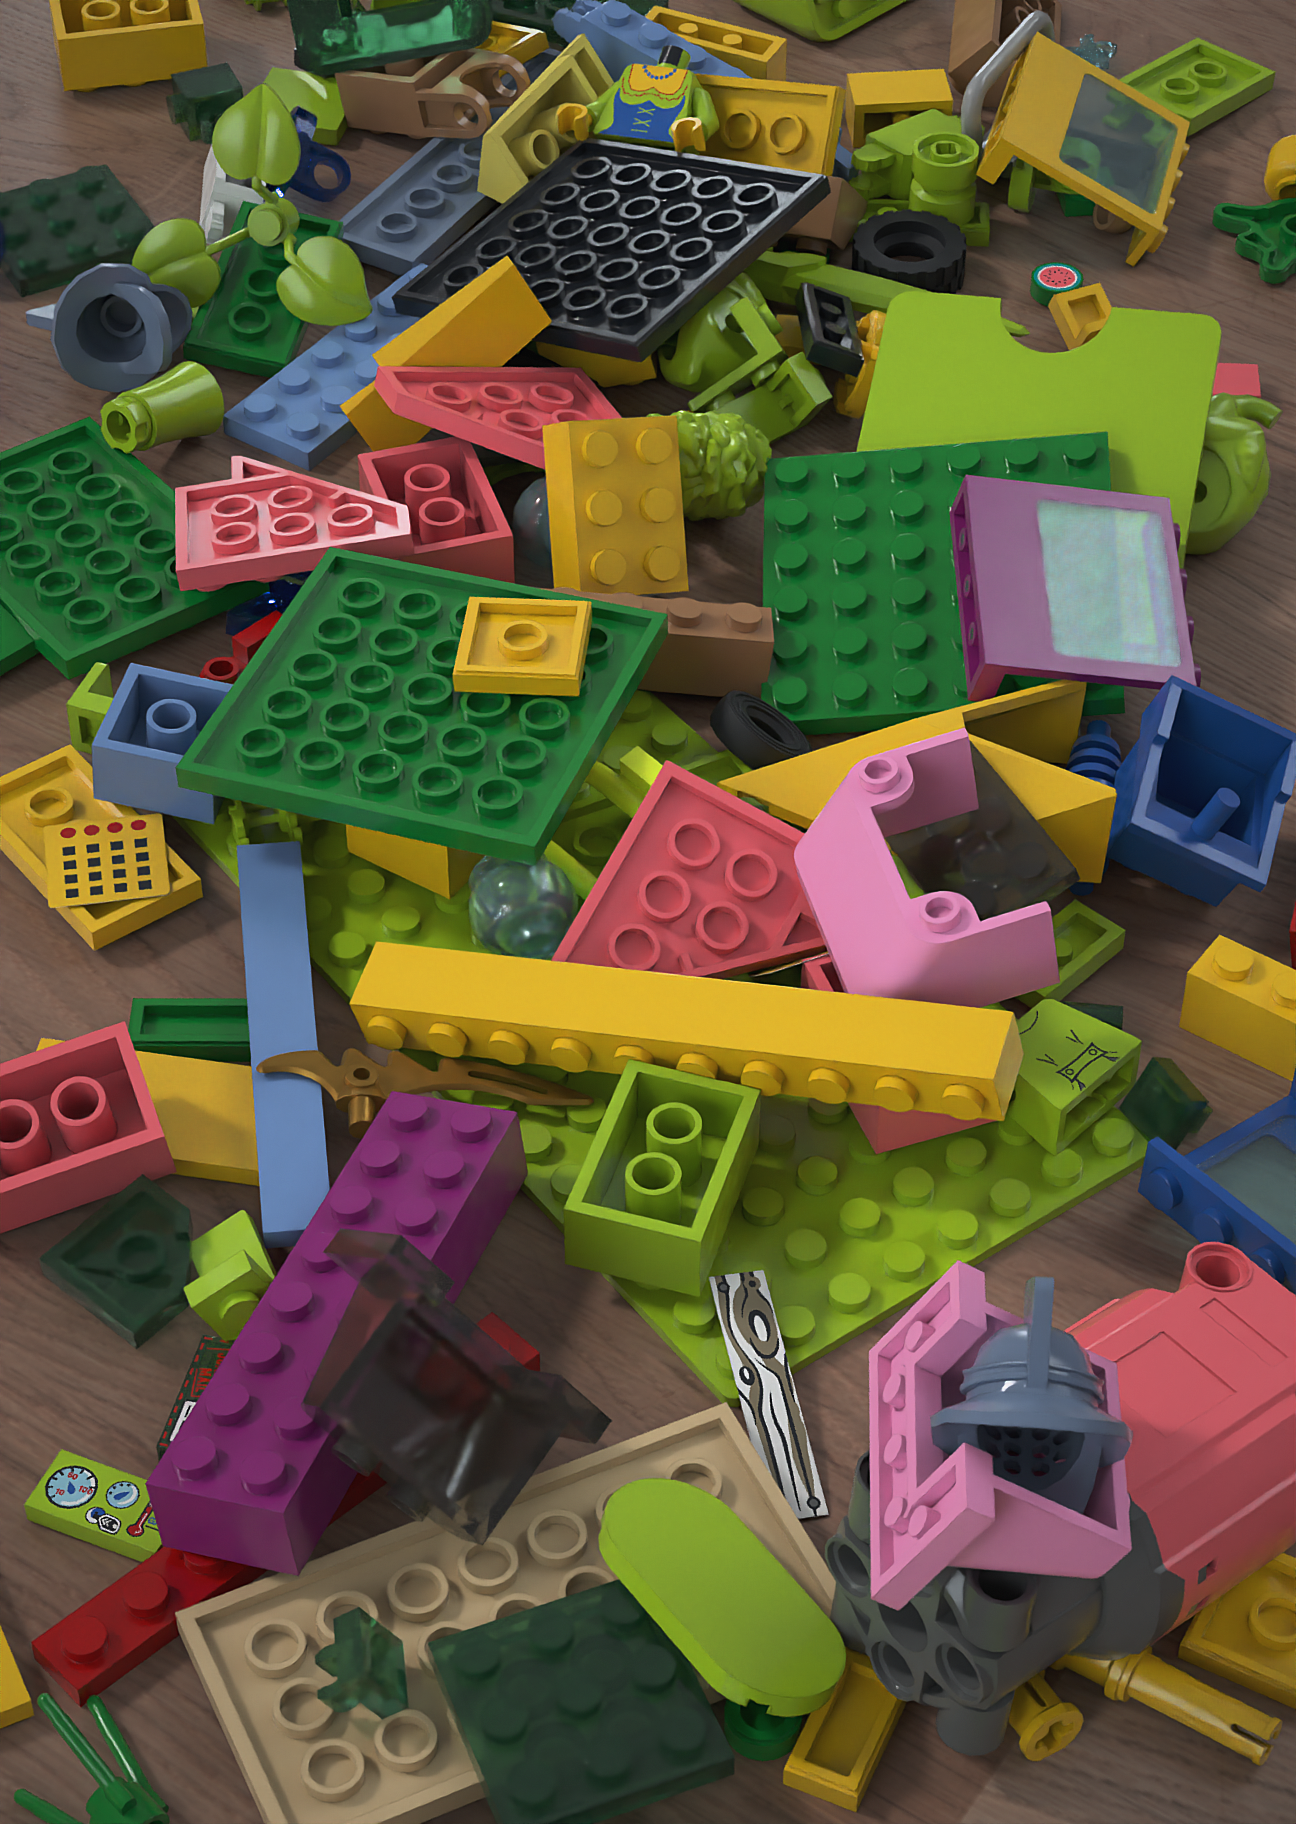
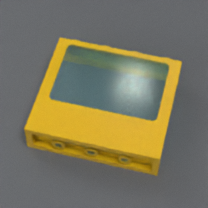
[976,32,1190,267]

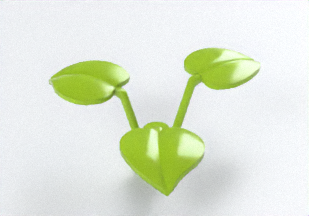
[132,83,373,326]

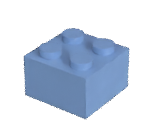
[92,663,233,824]

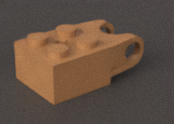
[334,29,531,139]

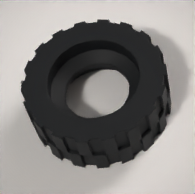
[851,209,967,294]

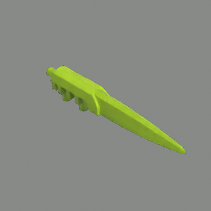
[744,247,1031,337]

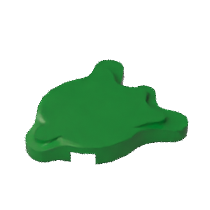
[1212,198,1296,284]

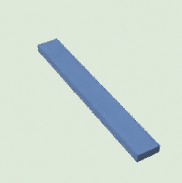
[237,841,330,1248]

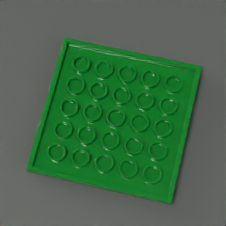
[761,432,1125,735]
[175,547,668,866]

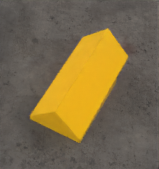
[340,256,552,452]

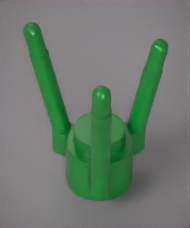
[13,1693,170,1824]

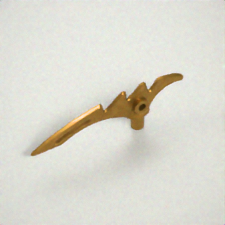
[256,1048,594,1139]

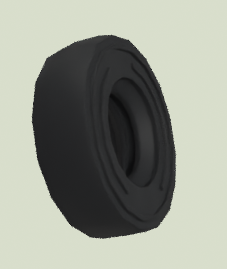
[710,690,813,770]

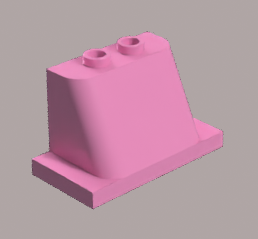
[869,1260,1132,1611]

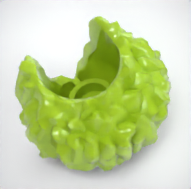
[647,410,772,521]

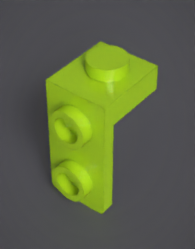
[687,296,789,413]
[712,351,833,445]
[183,1210,277,1347]

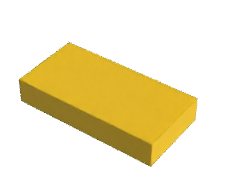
[783,1647,907,1812]

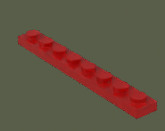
[31,1312,540,1707]

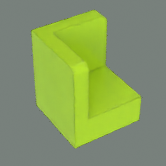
[66,662,114,754]

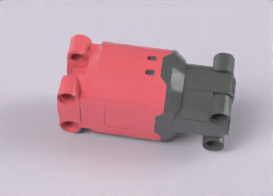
[825,1242,1296,1756]

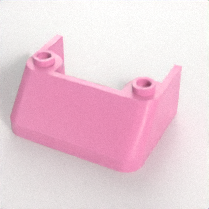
[794,727,1060,1008]

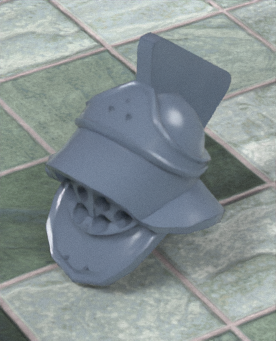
[26,263,192,393]
[930,1276,1134,1514]

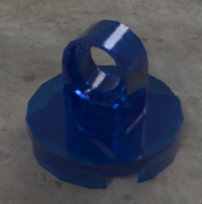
[263,105,351,202]

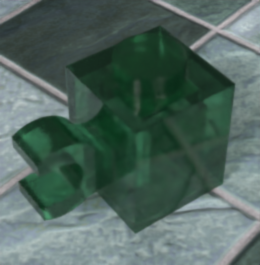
[167,63,243,144]

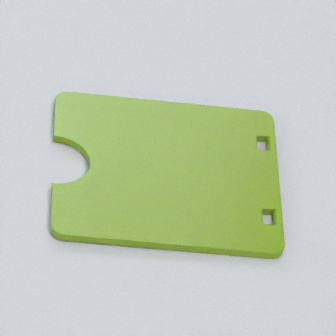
[856,291,1221,648]

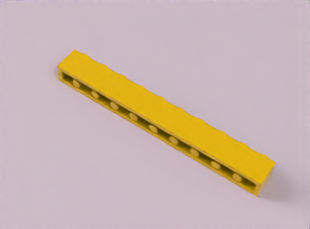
[349,941,1024,1121]

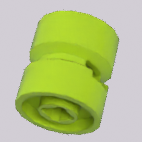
[909,131,979,226]

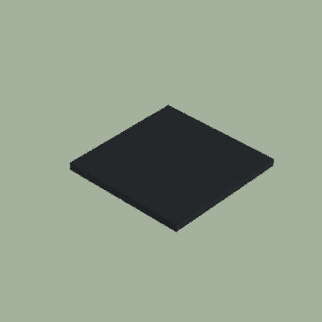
[391,138,831,363]

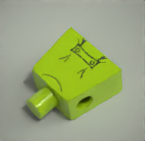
[987,999,1142,1156]

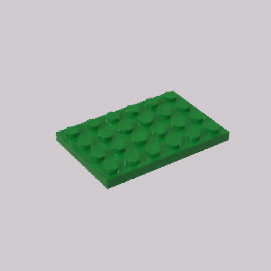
[0,416,269,680]

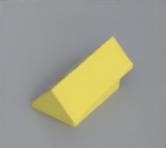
[477,33,614,204]

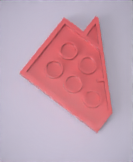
[374,366,622,470]
[175,456,415,592]
[551,760,828,979]

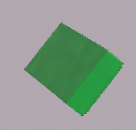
[128,998,251,1062]

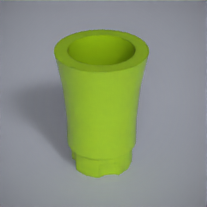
[100,361,224,453]

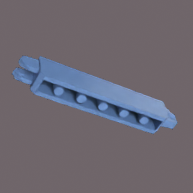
[552,0,860,182]

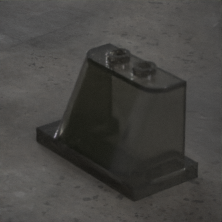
[301,1228,612,1545]

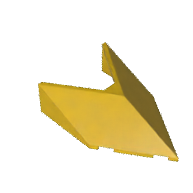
[717,680,1117,883]

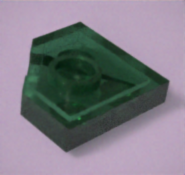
[39,1174,193,1349]

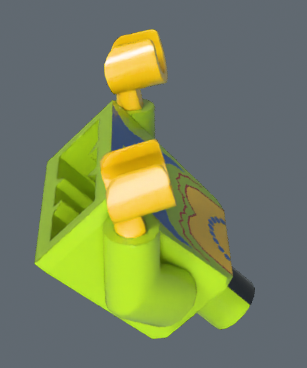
[557,45,720,155]

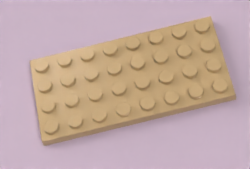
[175,1402,848,1824]

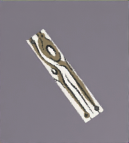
[709,1270,829,1519]

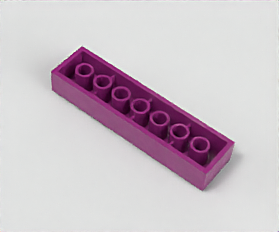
[145,1091,528,1576]

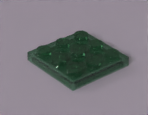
[0,164,155,297]
[428,1579,735,1824]

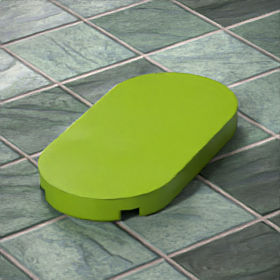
[598,1478,846,1717]

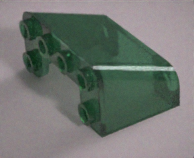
[286,0,492,75]

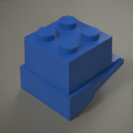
[1106,675,1296,907]

